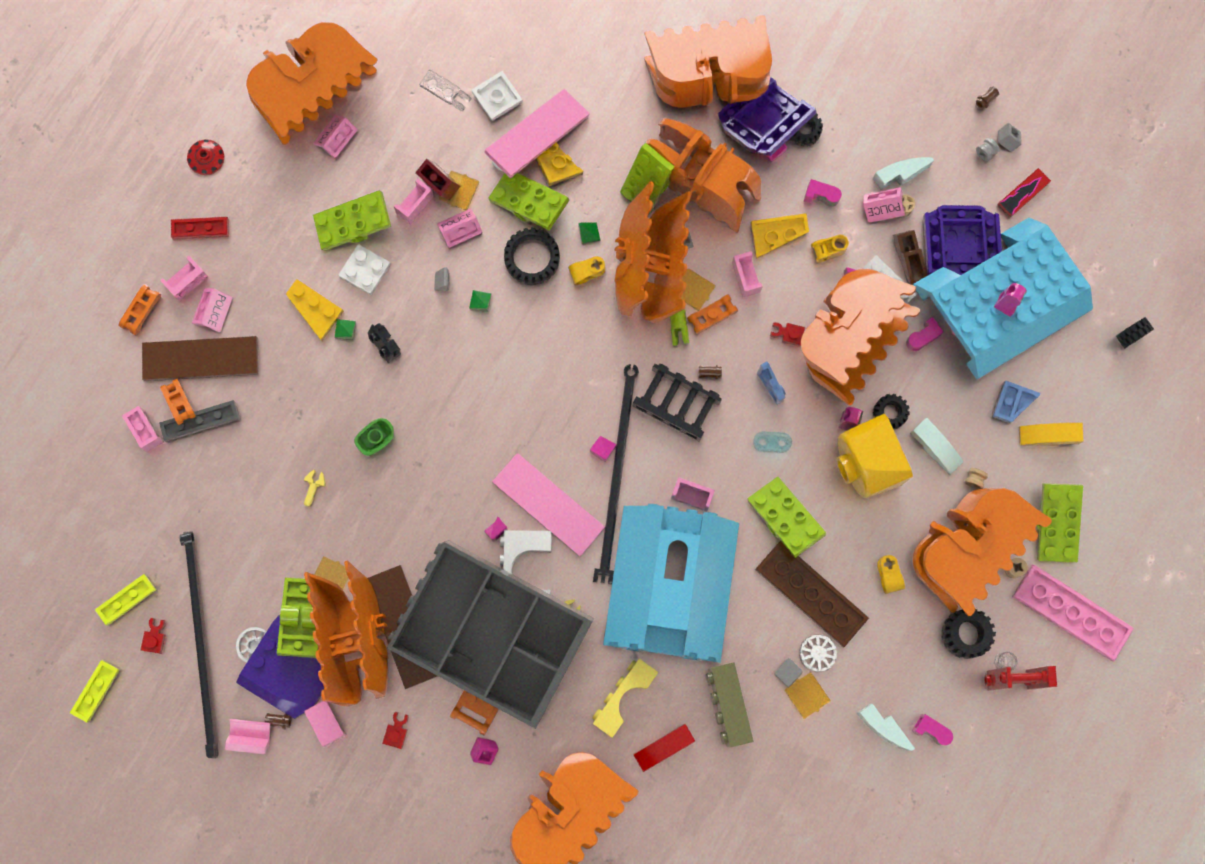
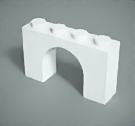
[500,530,552,595]

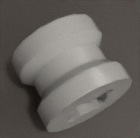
[976,138,1000,162]

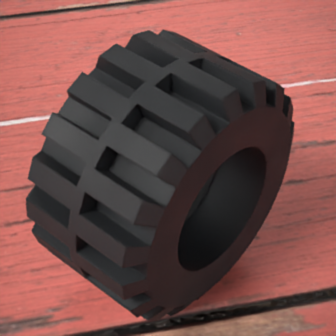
[942,609,996,659]

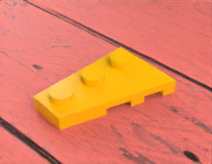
[536,142,584,186]
[750,213,809,259]
[286,279,344,341]

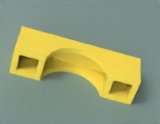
[592,659,658,738]

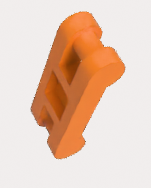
[119,285,161,335]
[687,294,738,334]
[160,378,196,425]

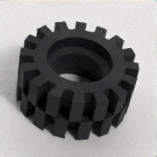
[791,113,823,147]
[1116,317,1154,349]
[873,394,910,429]

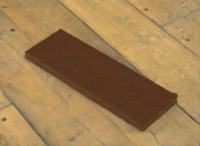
[142,336,258,381]
[755,540,869,648]
[368,565,438,689]

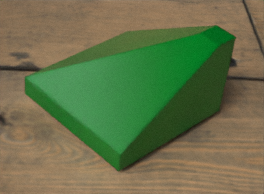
[578,222,600,244]
[469,290,491,312]
[334,319,356,340]

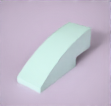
[873,157,934,190]
[910,417,964,475]
[857,704,915,751]

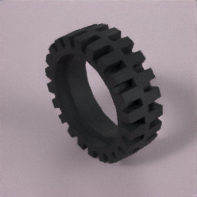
[504,227,560,285]

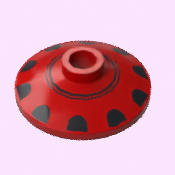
[187,139,224,175]

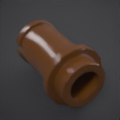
[976,86,999,109]
[699,365,722,380]
[265,713,292,730]

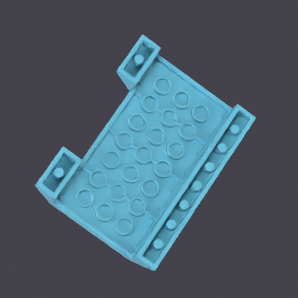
[913,218,1093,380]

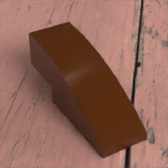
[893,230,927,285]

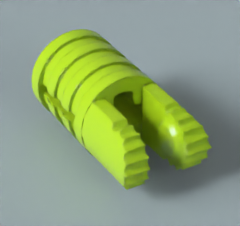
[670,310,689,346]

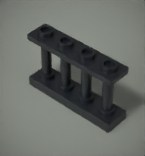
[632,363,722,442]

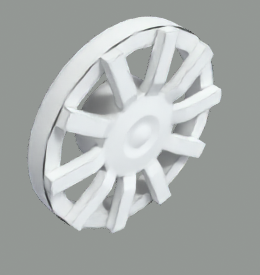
[236,627,267,663]
[800,635,837,672]

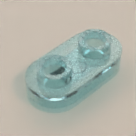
[753,431,792,453]

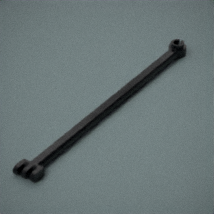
[593,364,639,585]
[180,531,219,758]

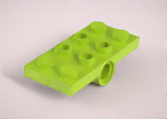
[620,143,674,215]
[488,173,570,231]
[313,190,391,251]
[747,477,826,558]
[1037,483,1083,562]
[277,577,318,658]

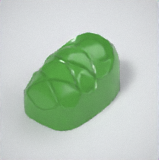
[354,418,394,456]

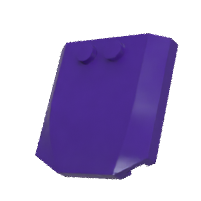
[718,77,817,156]
[923,205,1002,276]
[236,615,324,719]

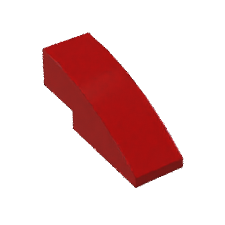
[633,724,695,772]

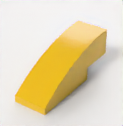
[1019,422,1084,446]

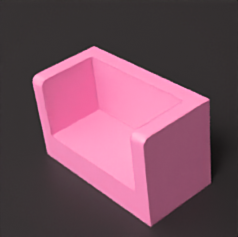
[394,178,434,224]
[732,252,763,297]
[160,256,208,301]
[122,406,163,452]
[671,477,715,511]
[304,701,346,747]

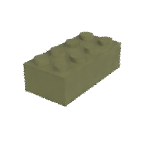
[706,663,754,747]

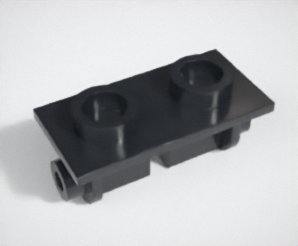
[367,323,401,363]

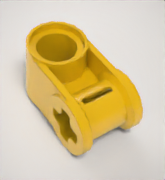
[811,234,849,263]
[568,256,605,285]
[877,555,905,594]

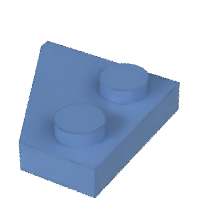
[757,361,786,405]
[992,381,1040,423]

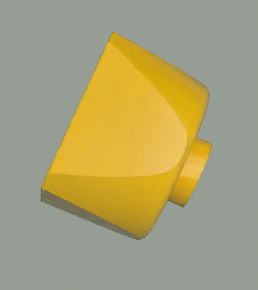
[836,413,913,498]

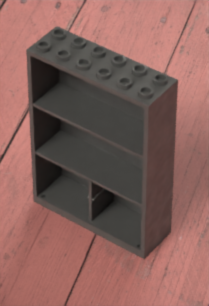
[387,540,594,729]

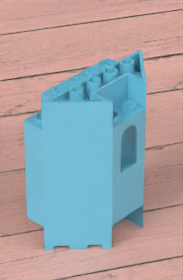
[603,504,739,663]

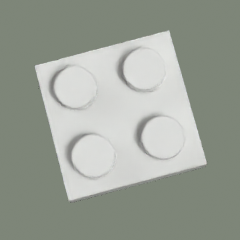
[472,71,523,121]
[338,244,391,295]

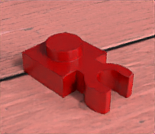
[770,322,805,347]
[140,618,166,654]
[382,712,409,749]

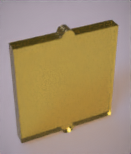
[439,171,479,210]
[681,268,716,311]
[314,556,348,590]
[784,672,831,719]

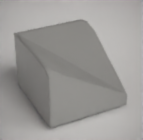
[998,123,1021,152]

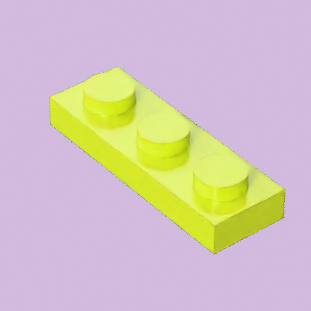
[95,574,156,626]
[70,660,120,723]

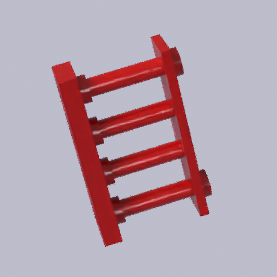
[984,666,1057,691]

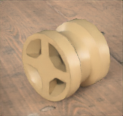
[900,195,915,217]
[965,468,988,489]
[1005,558,1028,578]

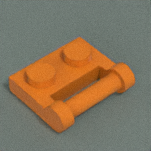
[450,690,499,736]

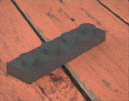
[159,400,240,442]

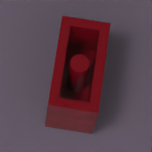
[415,158,461,200]

